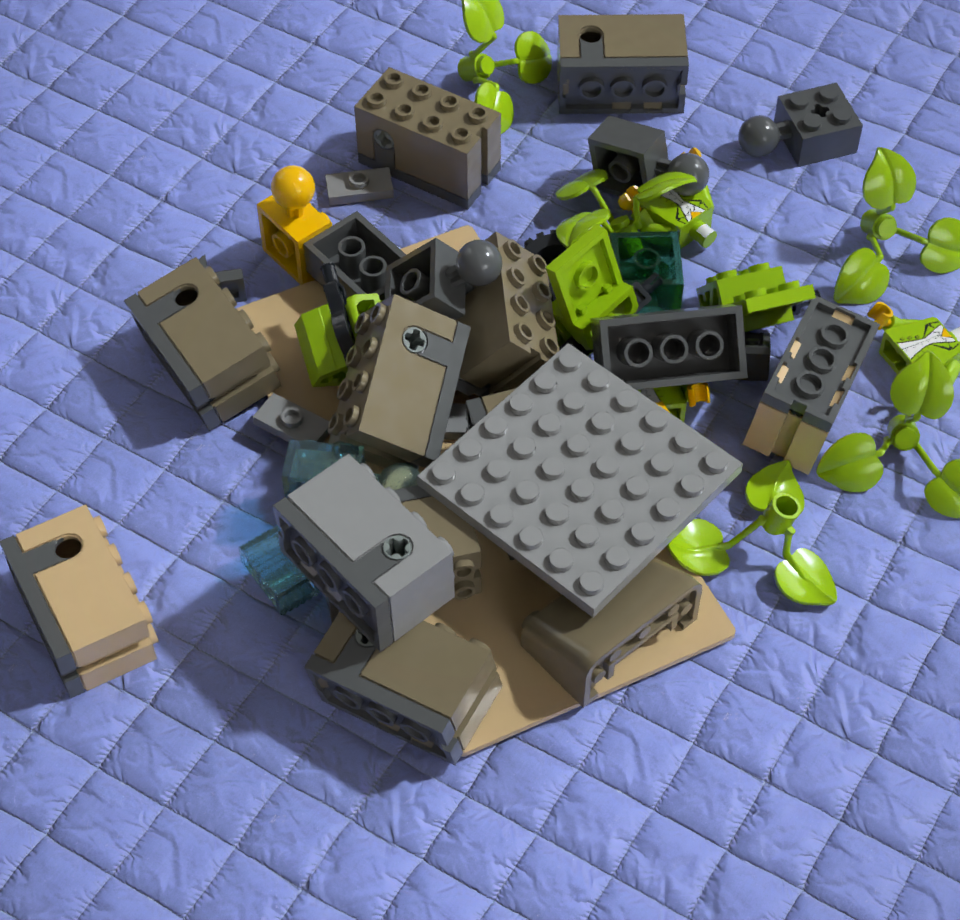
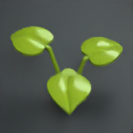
[458,0,552,134]
[833,147,960,304]
[555,169,698,256]
[816,350,960,518]
[667,460,837,606]

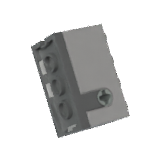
[273,453,455,652]

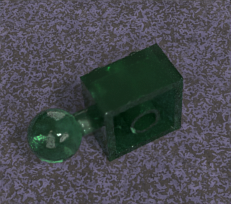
[610,231,684,314]

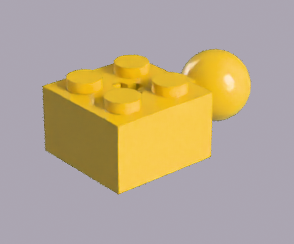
[256,165,333,285]

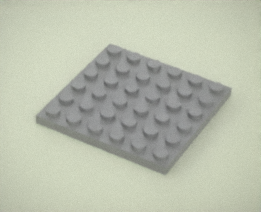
[417,343,743,618]

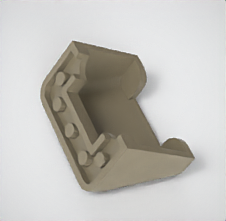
[521,557,702,708]

